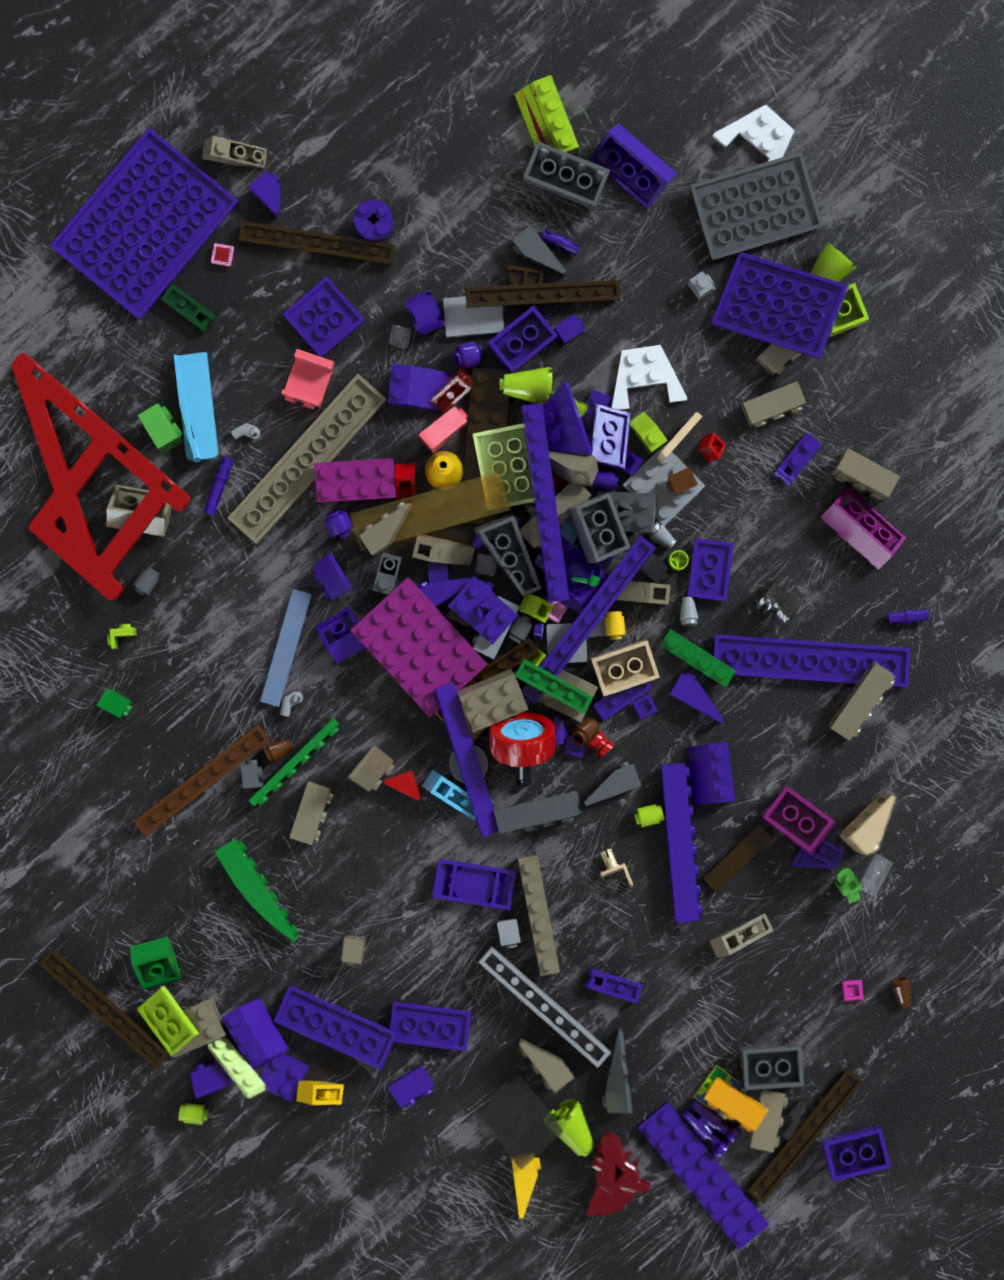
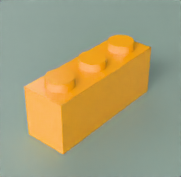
[704,1077,769,1132]

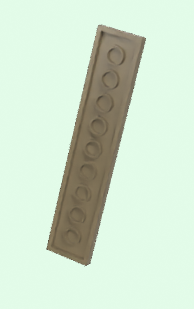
[228,374,387,544]

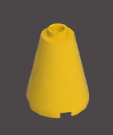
[425,451,464,490]

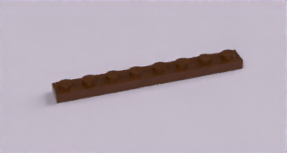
[133,725,270,837]

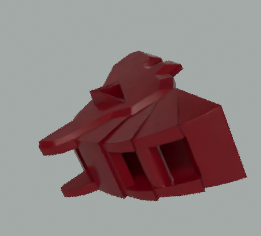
[586,1131,651,1216]

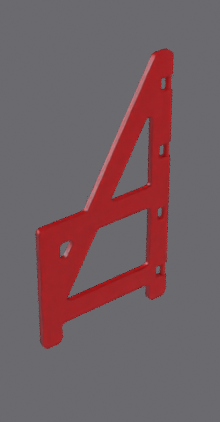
[12,353,190,600]

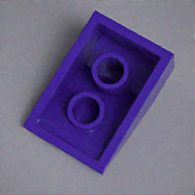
[388,364,451,412]

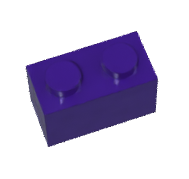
[388,1064,434,1108]

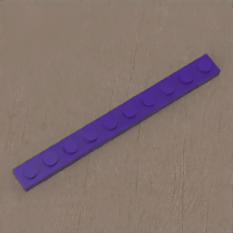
[521,536,656,704]

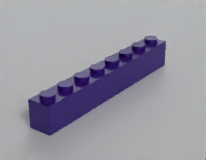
[660,763,703,923]

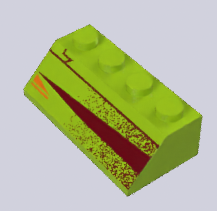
[515,75,579,155]

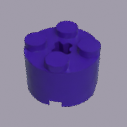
[354,200,394,242]
[405,289,445,335]

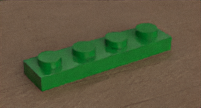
[660,629,737,688]
[515,659,593,714]

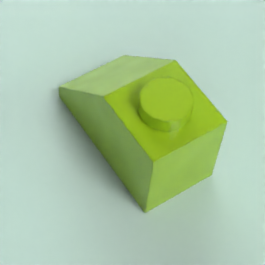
[630,412,668,454]

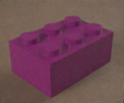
[763,786,836,855]

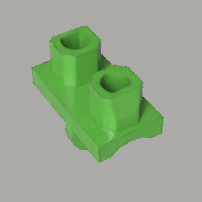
[834,868,862,903]

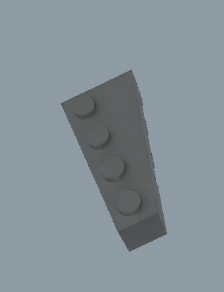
[474,514,541,596]
[494,790,582,836]

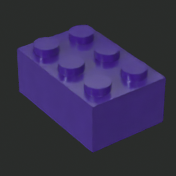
[488,305,558,373]
[821,1125,891,1182]

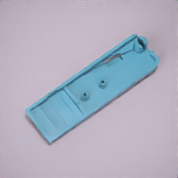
[174,352,219,463]

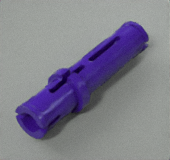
[203,456,234,515]

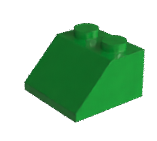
[130,937,181,989]

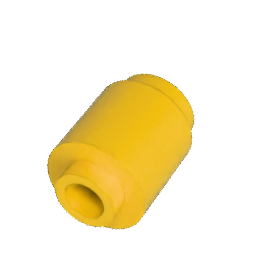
[605,611,626,640]

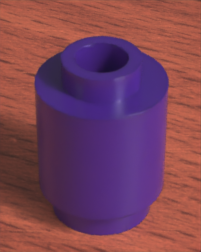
[590,470,619,492]
[550,717,567,744]

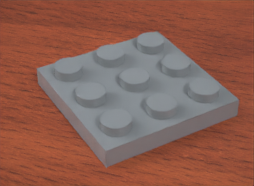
[623,444,705,526]

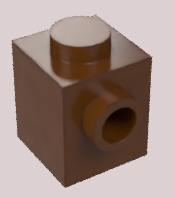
[666,467,698,496]

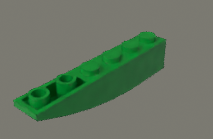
[215,839,299,942]

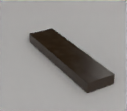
[703,824,773,893]

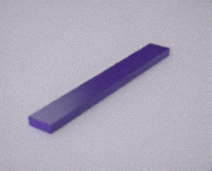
[434,682,499,837]

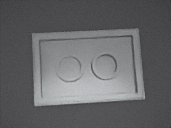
[443,297,504,338]

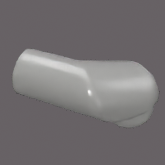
[231,423,260,440]
[280,691,303,717]

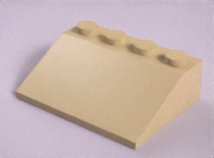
[839,794,895,855]

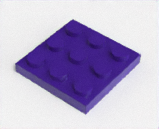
[283,276,365,358]

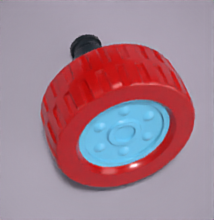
[490,712,556,787]

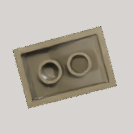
[538,670,598,723]
[349,746,395,792]
[173,997,228,1058]

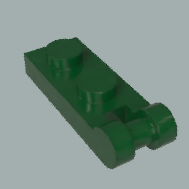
[161,284,216,333]

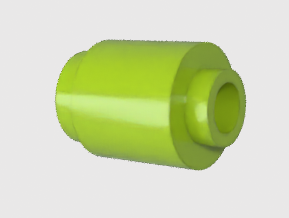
[634,804,664,827]
[179,1103,209,1125]

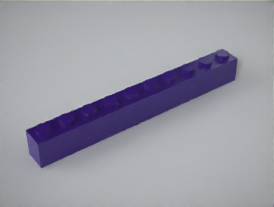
[521,403,570,603]

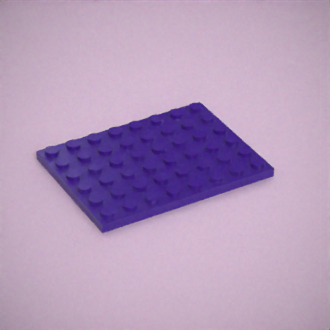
[50,128,239,320]

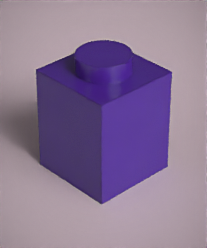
[554,314,585,346]

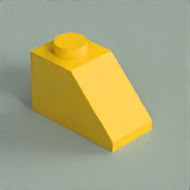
[296,1081,344,1105]

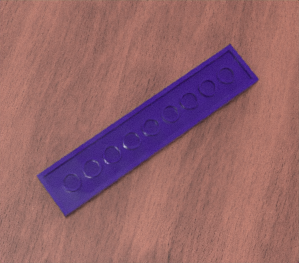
[713,634,911,687]

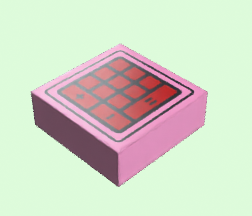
[211,243,234,267]

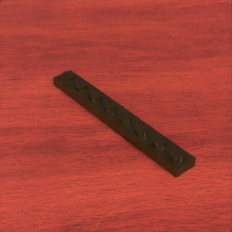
[239,221,396,265]
[465,280,621,308]
[39,949,169,1069]
[747,1068,863,1204]

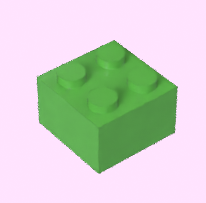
[138,403,183,454]

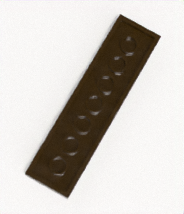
[459,367,510,525]

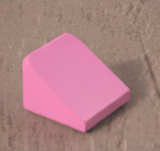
[545,597,568,624]

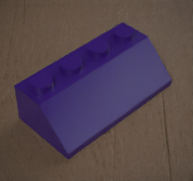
[590,123,677,209]

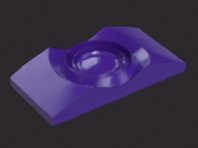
[533,534,609,608]
[432,859,516,910]

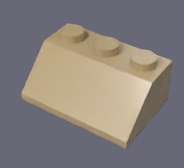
[590,639,660,696]

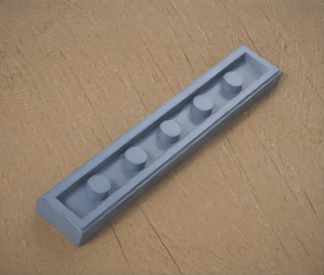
[260,589,312,707]

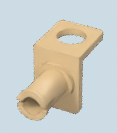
[600,849,633,887]

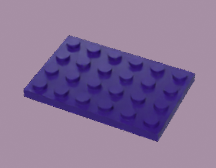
[711,252,849,359]

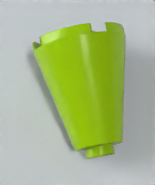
[810,242,857,282]
[499,367,552,406]
[544,1099,594,1156]

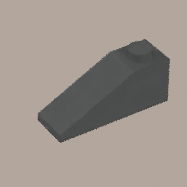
[512,225,566,277]
[584,762,641,806]

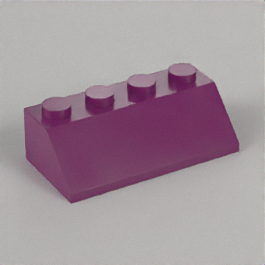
[821,486,906,570]

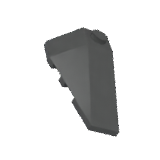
[601,1029,632,1114]

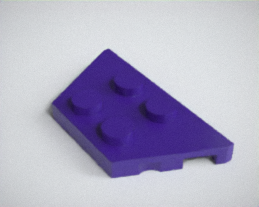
[542,382,593,455]

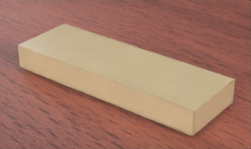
[657,412,702,463]

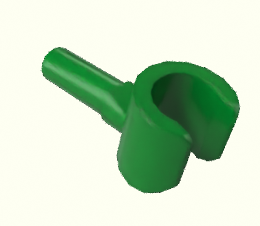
[571,574,600,587]

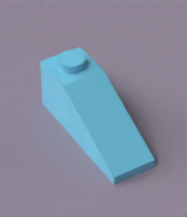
[422,770,475,820]

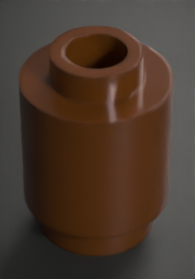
[572,718,600,746]

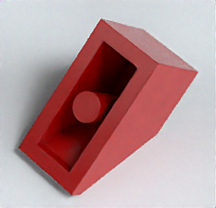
[395,464,416,509]

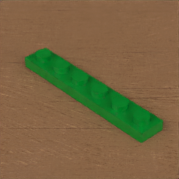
[249,718,340,806]

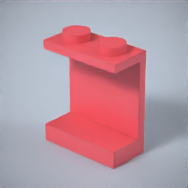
[281,349,335,409]

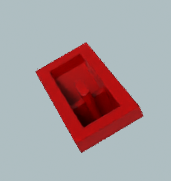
[384,771,421,801]

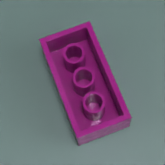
[314,458,396,502]

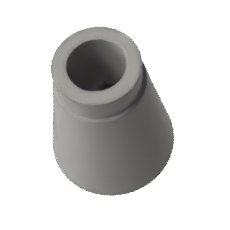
[647,522,676,549]
[679,597,699,627]

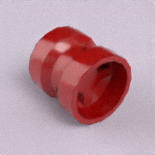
[588,731,615,759]

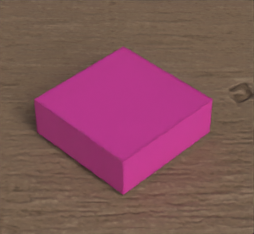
[841,979,864,1001]

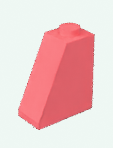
[419,406,468,454]

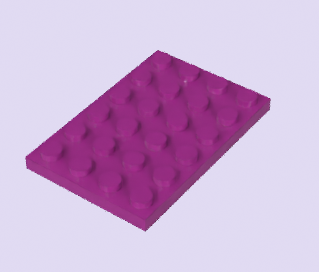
[350,577,488,718]

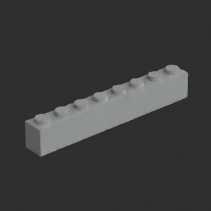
[479,946,611,1068]

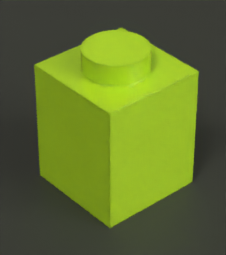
[518,594,554,623]

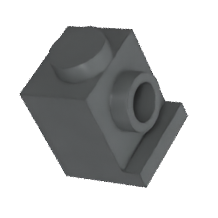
[241,760,264,789]

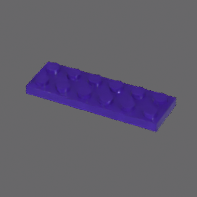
[274,985,398,1070]

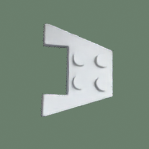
[713,105,795,162]
[612,345,687,410]

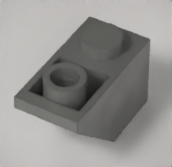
[373,553,402,596]

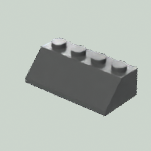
[523,141,610,210]

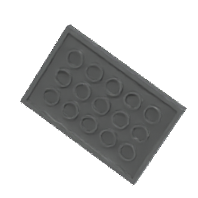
[690,151,824,261]

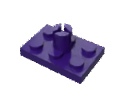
[448,576,518,645]

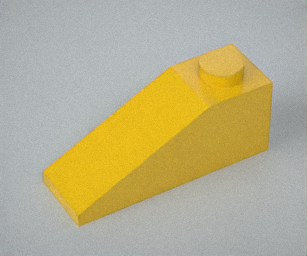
[512,1152,541,1218]

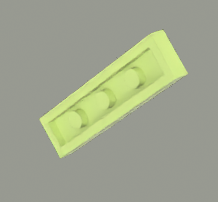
[208,1036,265,1098]

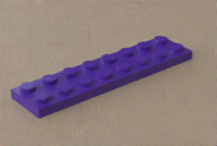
[637,1101,770,1250]

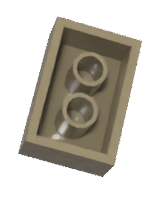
[832,448,900,502]
[457,669,528,732]

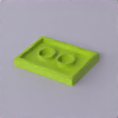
[137,986,199,1056]

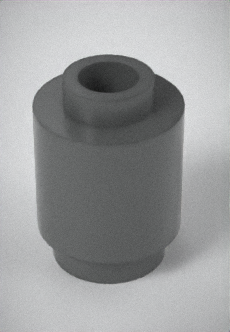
[133,566,160,596]
[507,614,534,644]

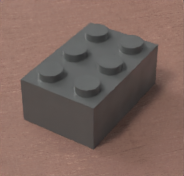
[567,493,631,564]
[738,1044,804,1090]

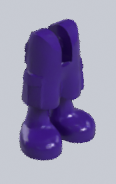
[682,1100,742,1158]

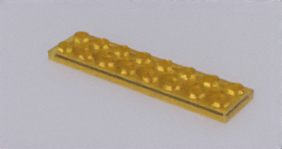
[350,472,511,551]

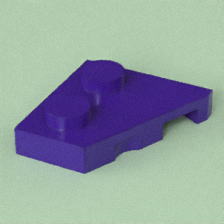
[792,840,845,869]

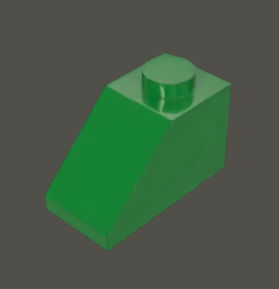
[97,688,133,718]

